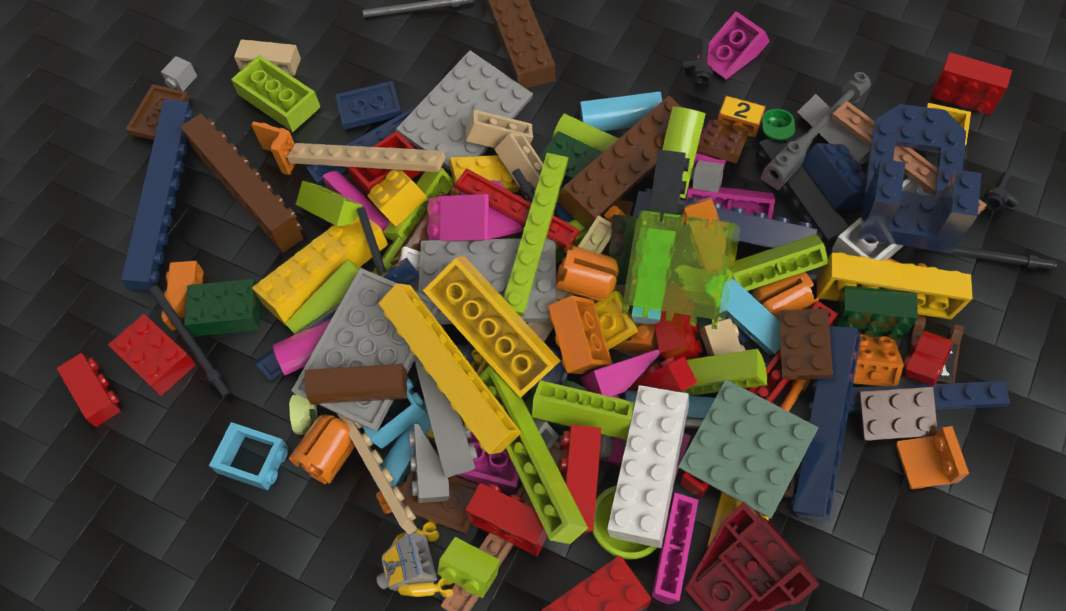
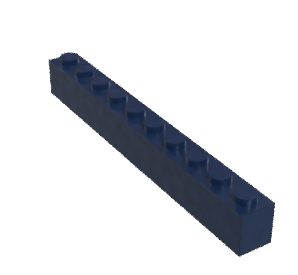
[121,99,194,291]

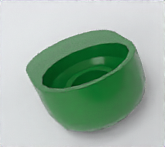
[761,109,795,140]

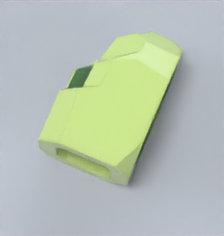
[289,395,317,435]

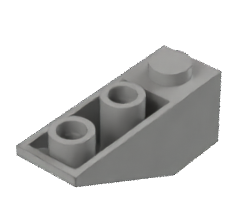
[409,424,450,503]

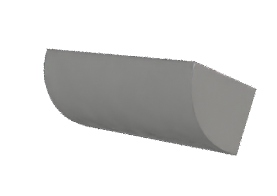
[798,94,870,165]

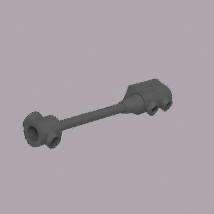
[761,72,871,190]

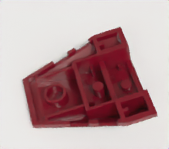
[685,501,819,611]

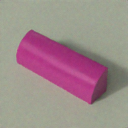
[323,171,390,236]
[686,183,775,219]
[273,319,331,375]
[652,493,698,605]

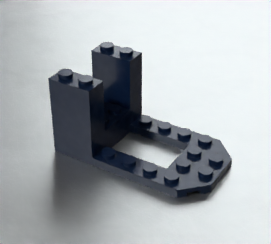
[858,104,981,253]

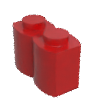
[903,331,953,387]

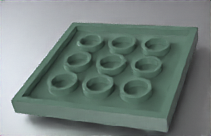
[678,380,819,519]

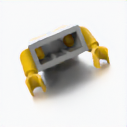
[377,522,453,597]

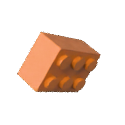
[548,295,613,375]

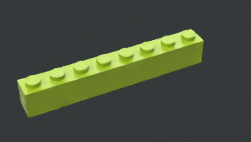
[479,365,588,544]

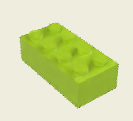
[231,55,320,132]

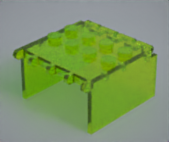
[621,210,740,329]

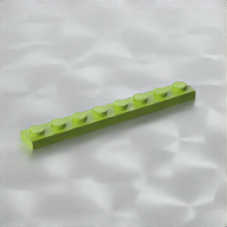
[504,153,568,317]

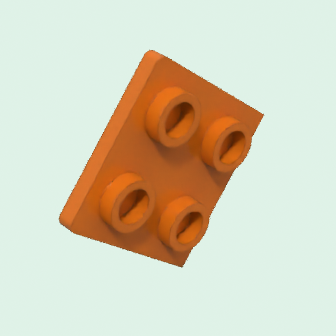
[251,121,296,175]
[854,334,904,386]
[895,426,969,489]

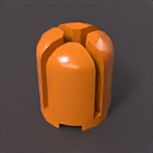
[555,244,619,302]
[752,272,819,320]
[289,414,355,484]

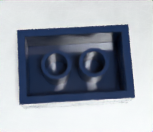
[802,143,867,209]

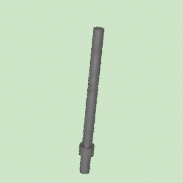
[363,0,474,18]

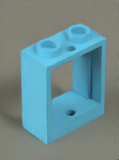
[362,377,427,449]
[209,422,288,491]

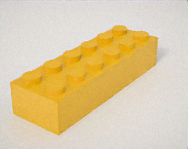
[252,216,388,325]
[817,252,973,319]
[423,256,560,398]

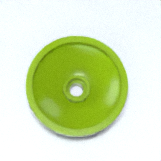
[592,486,666,559]

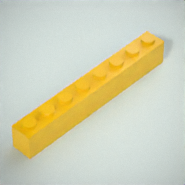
[378,283,521,454]

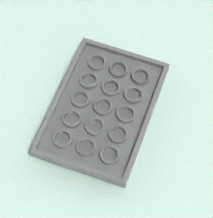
[396,51,533,171]
[418,238,556,324]
[291,268,441,432]

